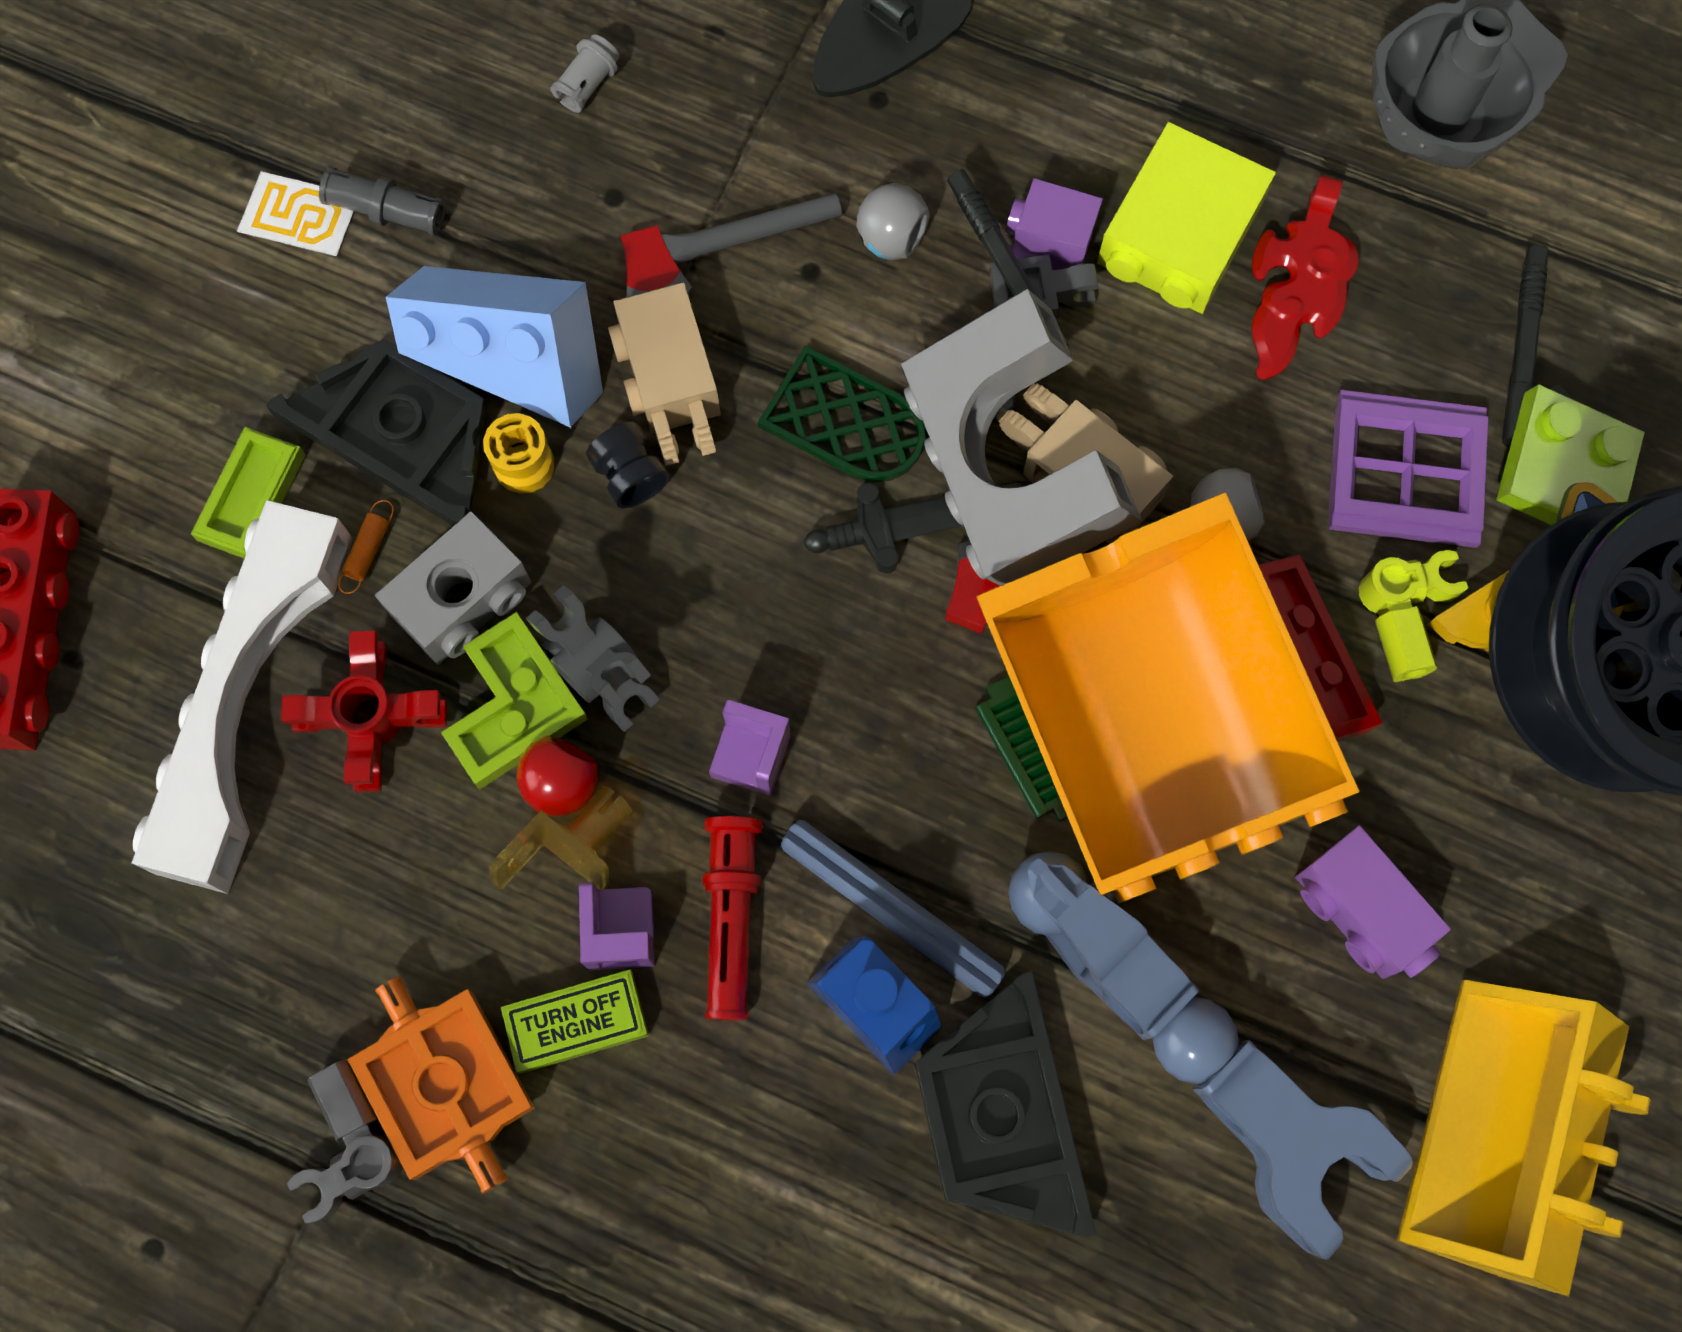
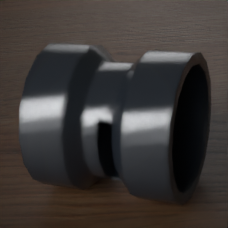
[586,422,670,509]

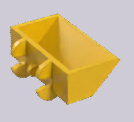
[1397,980,1651,1297]

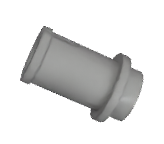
[550,34,620,113]

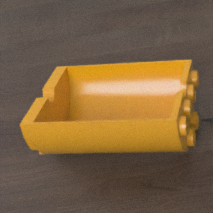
[976,492,1359,903]

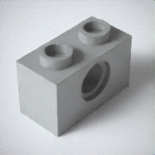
[375,511,532,666]

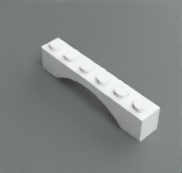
[132,500,354,894]

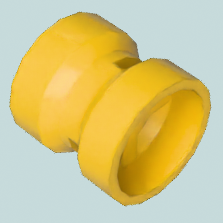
[483,413,554,494]

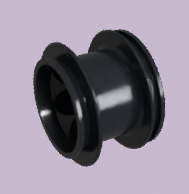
[1489,486,1682,796]

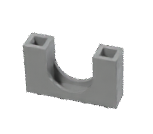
[901,289,1142,586]

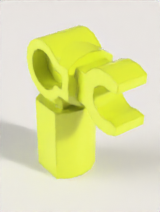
[1358,550,1468,682]

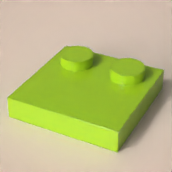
[1496,384,1645,525]

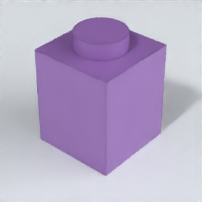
[1005,178,1103,270]

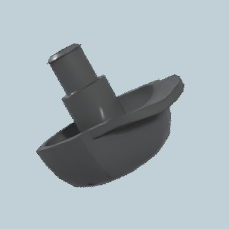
[1372,0,1568,169]

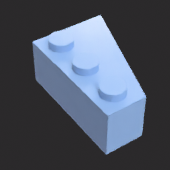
[386,266,603,428]

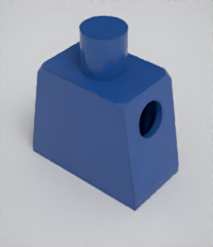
[807,935,942,1075]

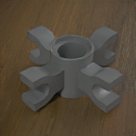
[526,586,660,732]

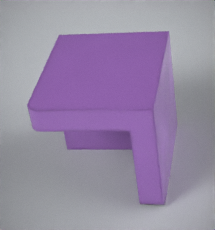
[709,700,791,796]
[579,882,655,971]

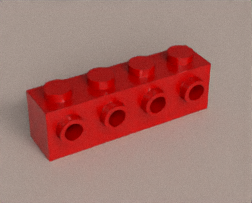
[0,488,79,751]

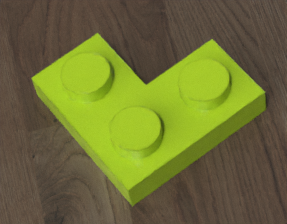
[441,612,588,790]

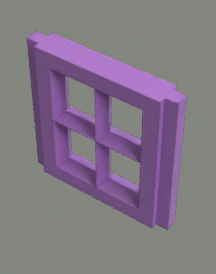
[1328,390,1488,548]

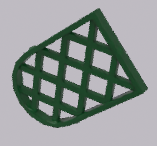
[758,345,925,482]

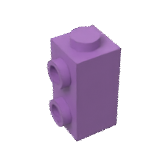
[1295,825,1451,979]

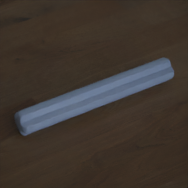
[781,820,1006,998]

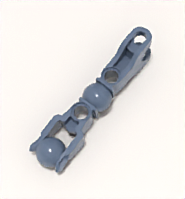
[1008,851,1413,1260]

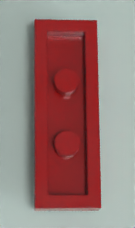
[1259,555,1383,742]

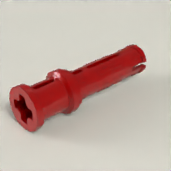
[702,816,763,1020]

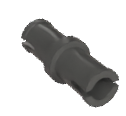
[319,166,446,236]

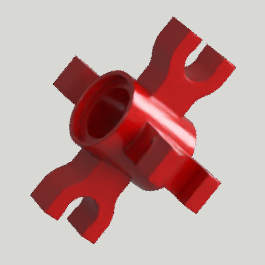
[281,630,448,793]

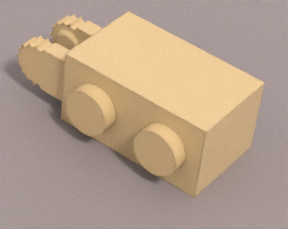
[608,282,721,466]
[998,383,1173,544]

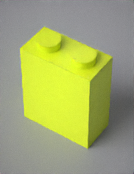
[1097,122,1276,314]

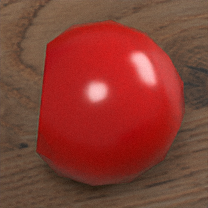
[516,736,599,817]

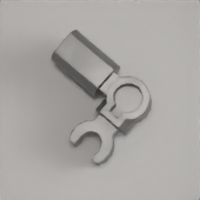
[287,1059,403,1223]

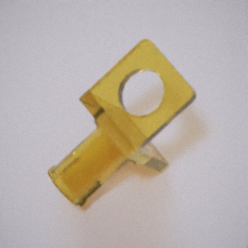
[489,786,633,890]

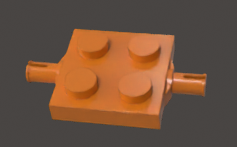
[347,977,535,1194]

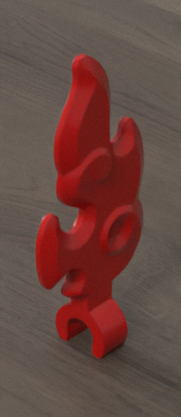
[1251,175,1359,380]

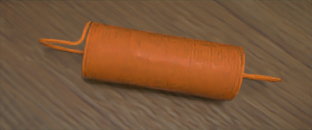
[338,500,394,594]

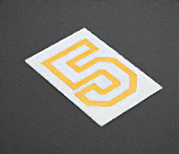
[237,171,354,256]

